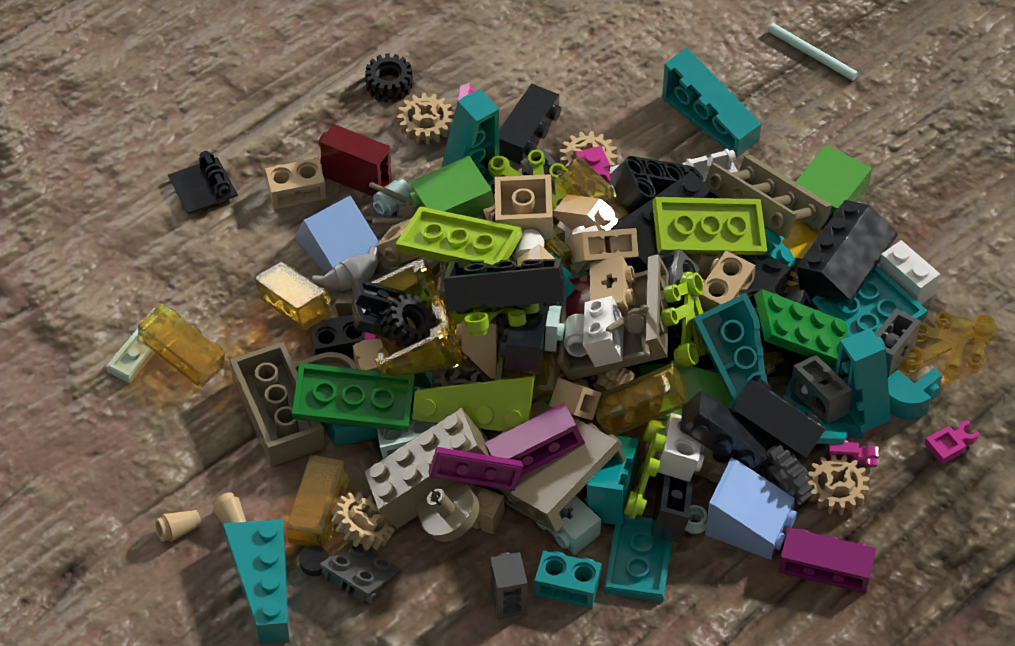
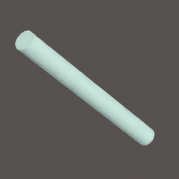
[768,23,858,81]

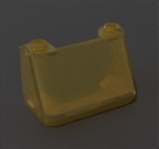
[372,258,465,377]

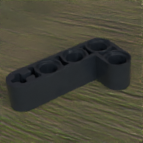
[610,156,704,213]

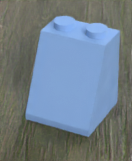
[295,196,382,275]
[705,458,797,560]

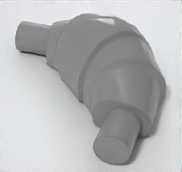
[312,246,380,292]

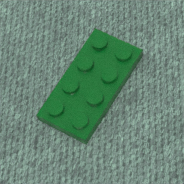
[754,289,849,367]
[292,363,415,432]

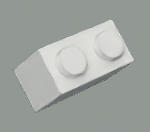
[879,240,940,304]

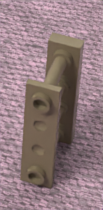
[704,155,832,239]

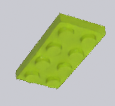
[652,197,767,255]
[396,206,523,266]

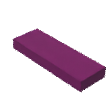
[428,447,523,491]

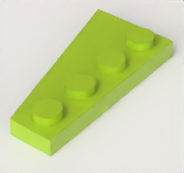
[412,375,535,432]

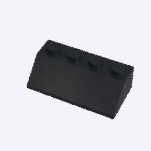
[797,200,898,304]

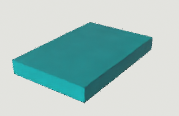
[604,515,673,602]

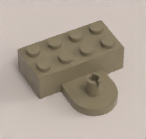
[230,341,358,467]
[364,408,491,542]

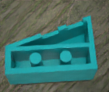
[835,328,891,433]

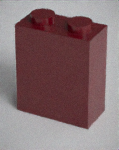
[318,124,392,197]

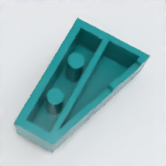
[584,434,640,526]

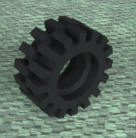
[365,53,413,103]
[381,294,438,350]

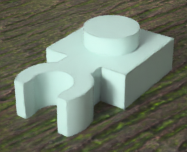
[544,306,565,352]

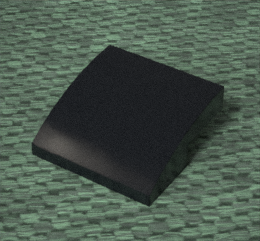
[352,278,409,341]

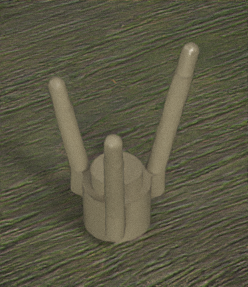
[363,182,418,225]
[606,305,650,357]

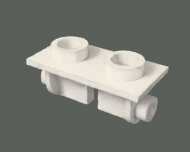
[682,149,738,183]

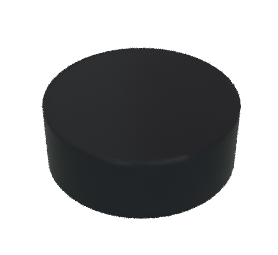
[299,545,329,576]

